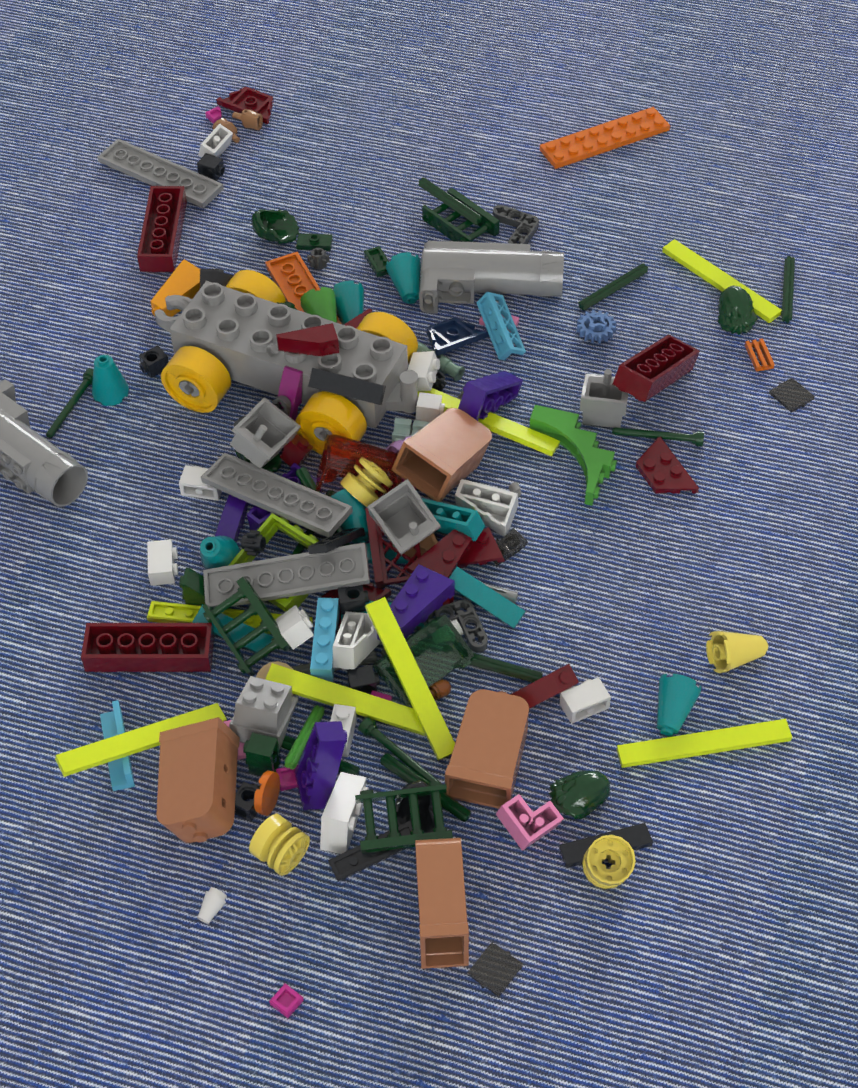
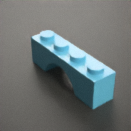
[310,598,340,682]

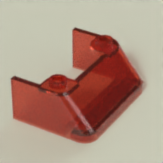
[316,434,402,498]

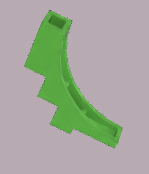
[530,405,617,506]

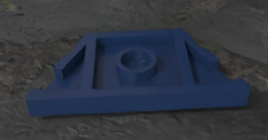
[426,317,490,356]

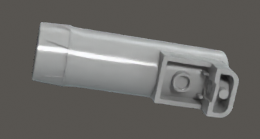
[419,241,564,314]
[0,379,88,507]

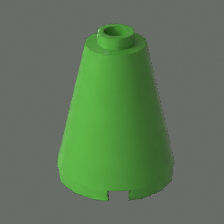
[300,287,337,323]

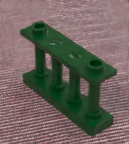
[422,188,500,242]
[202,577,291,676]
[355,782,453,853]

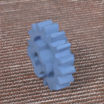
[577,310,616,344]

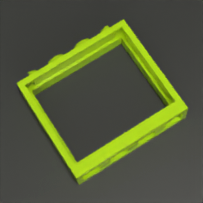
[228,513,319,612]

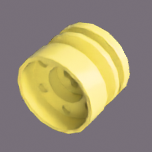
[340,457,393,507]
[249,814,310,876]
[582,835,636,889]

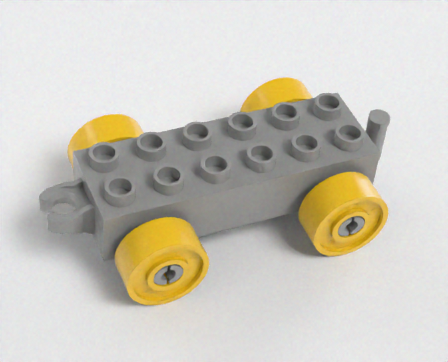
[154,270,418,459]

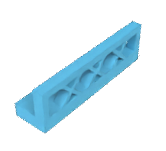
[476,292,526,361]
[100,700,135,791]

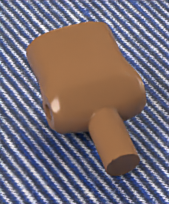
[232,109,263,130]
[213,118,240,143]

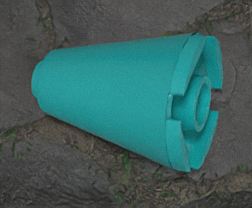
[386,252,421,304]
[333,280,364,325]
[92,355,129,406]
[331,489,369,544]
[200,536,240,569]
[657,674,702,737]

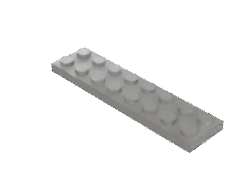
[97,139,224,208]
[201,453,353,537]
[203,543,370,609]

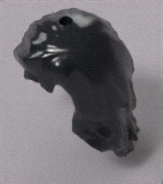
[388,780,435,833]

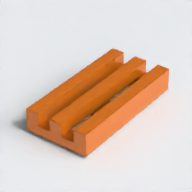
[745,338,775,372]

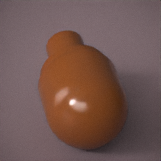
[429,680,451,700]

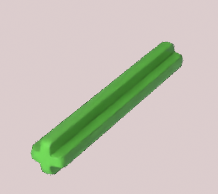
[284,705,325,770]

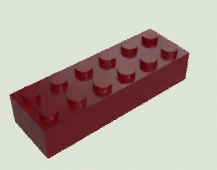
[137,186,187,272]
[612,334,700,402]
[81,623,215,672]

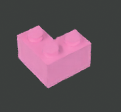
[496,794,564,851]

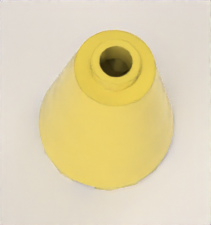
[706,631,768,673]

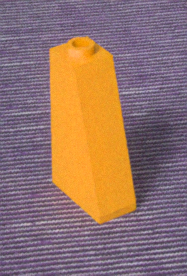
[150,259,200,317]

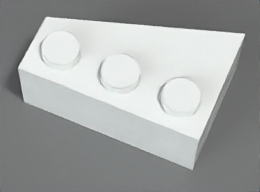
[455,479,518,538]
[332,611,381,670]
[320,772,369,854]

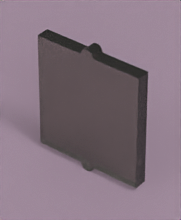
[769,378,815,413]
[467,942,524,997]

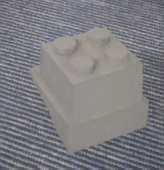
[580,369,629,428]
[230,397,301,469]
[367,479,441,555]
[229,676,298,750]

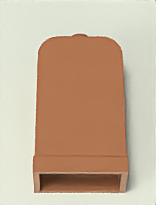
[391,408,492,502]
[445,689,529,809]
[156,717,240,843]
[415,838,469,969]

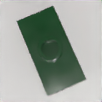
[296,233,333,251]
[364,246,389,277]

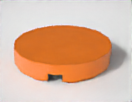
[254,770,280,816]

